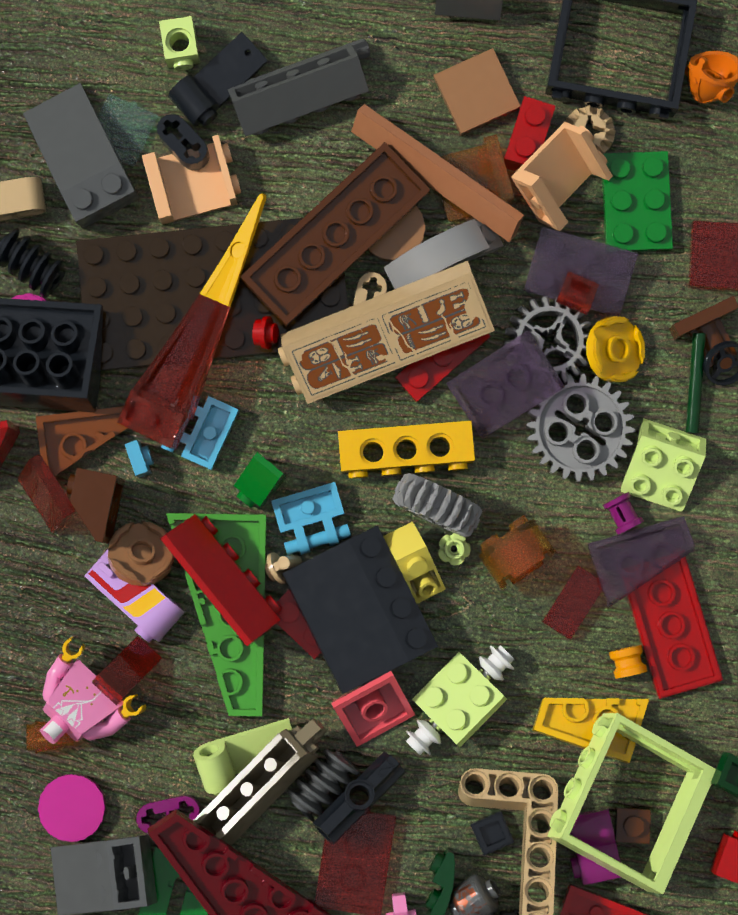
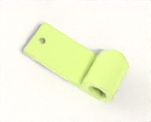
[193,718,293,796]

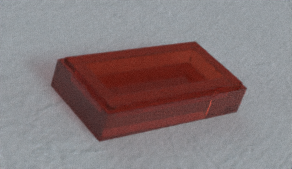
[541,566,606,640]
[92,636,162,706]

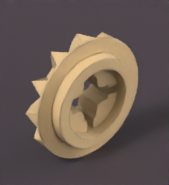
[565,105,616,154]

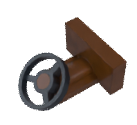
[669,296,738,386]

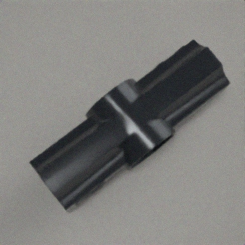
[313,751,405,845]

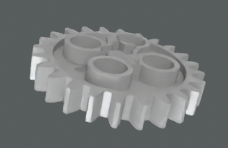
[526,374,635,482]

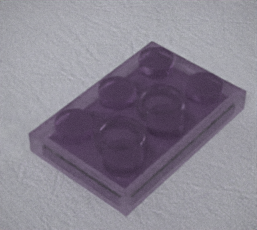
[524,226,638,316]
[446,330,565,439]

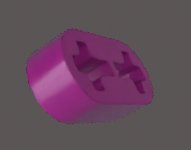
[136,795,201,833]

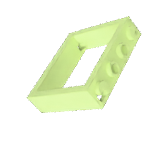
[547,713,716,894]

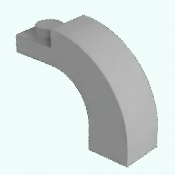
[384,219,504,289]

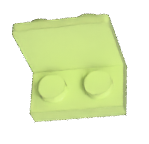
[620,418,706,511]

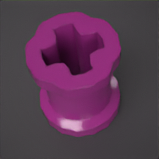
[602,492,644,535]

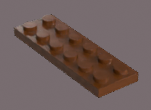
[240,142,430,327]

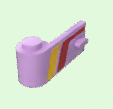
[84,549,185,643]

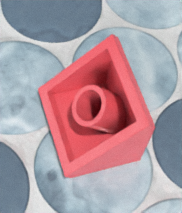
[331,670,415,747]

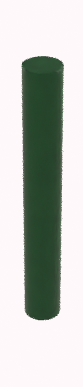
[685,333,706,433]

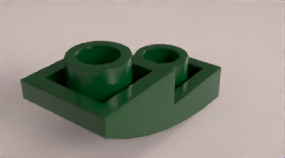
[424,847,455,915]

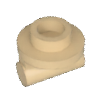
[265,552,302,585]

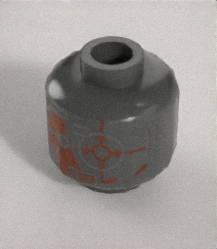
[449,874,501,915]

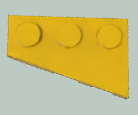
[532,698,649,764]

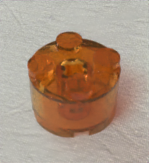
[478,515,557,590]

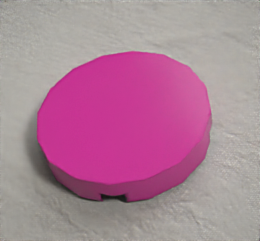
[38,774,106,842]

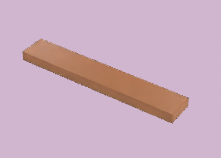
[351,104,524,242]

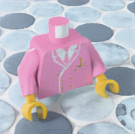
[40,637,146,744]

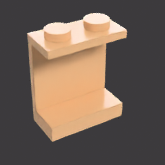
[511,122,613,231]
[142,135,241,225]

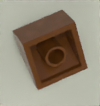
[66,468,125,544]

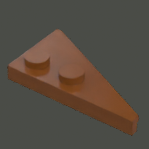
[36,403,153,481]

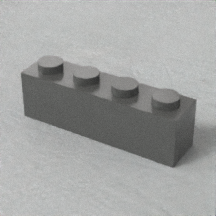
[228,44,369,137]

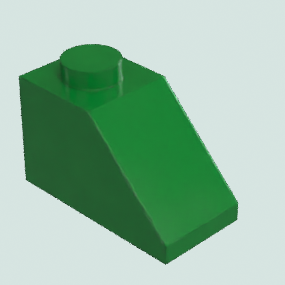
[234,452,286,508]

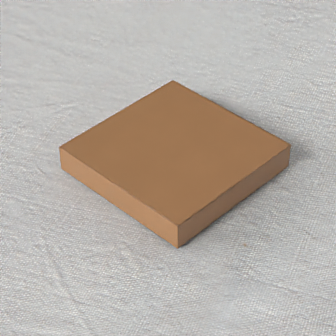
[433,48,521,136]

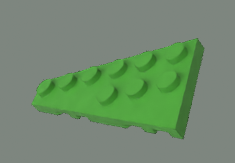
[166,513,267,716]

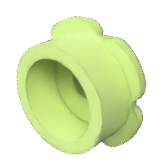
[438,533,471,566]

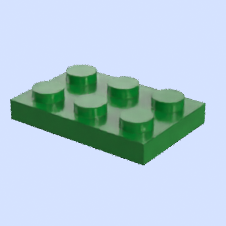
[602,151,673,253]

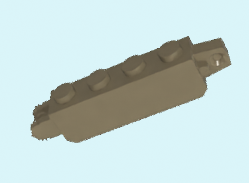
[193,719,328,846]

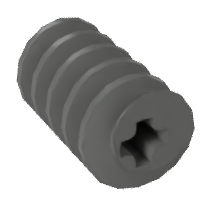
[286,749,361,822]

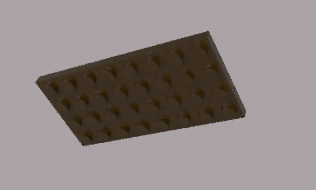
[76,218,348,371]

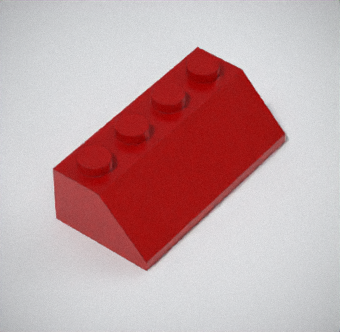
[160,514,282,646]

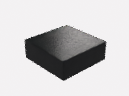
[470,810,514,856]

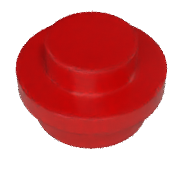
[252,316,279,350]

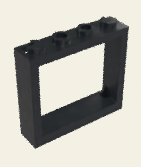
[545,0,697,120]

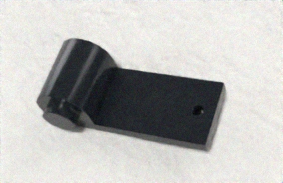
[168,32,269,127]

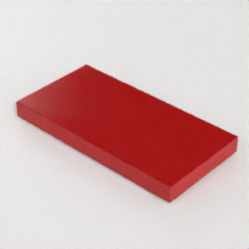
[619,552,723,699]

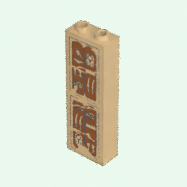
[278,261,495,404]

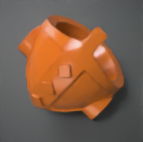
[685,50,738,104]

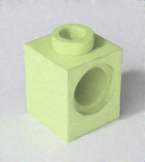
[159,16,200,71]

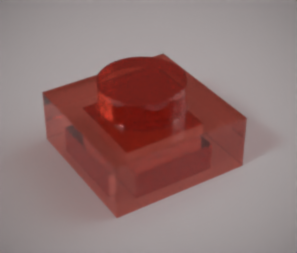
[556,271,599,315]

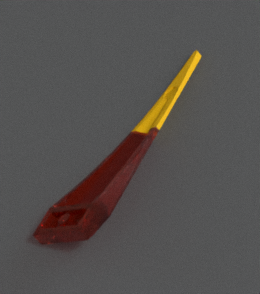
[117,193,266,450]

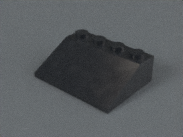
[0,298,103,412]
[282,525,438,694]

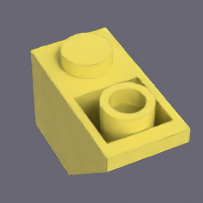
[383,521,446,604]

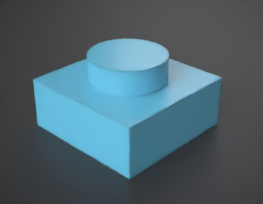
[124,440,154,478]

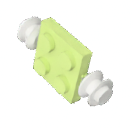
[406,645,515,755]

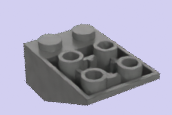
[50,834,157,915]

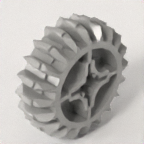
[504,296,591,386]
[393,473,483,537]

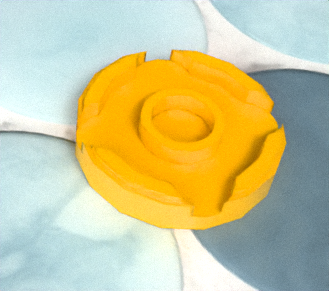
[586,316,645,382]

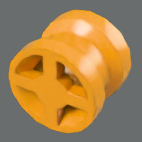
[609,645,647,679]

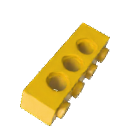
[338,421,475,479]

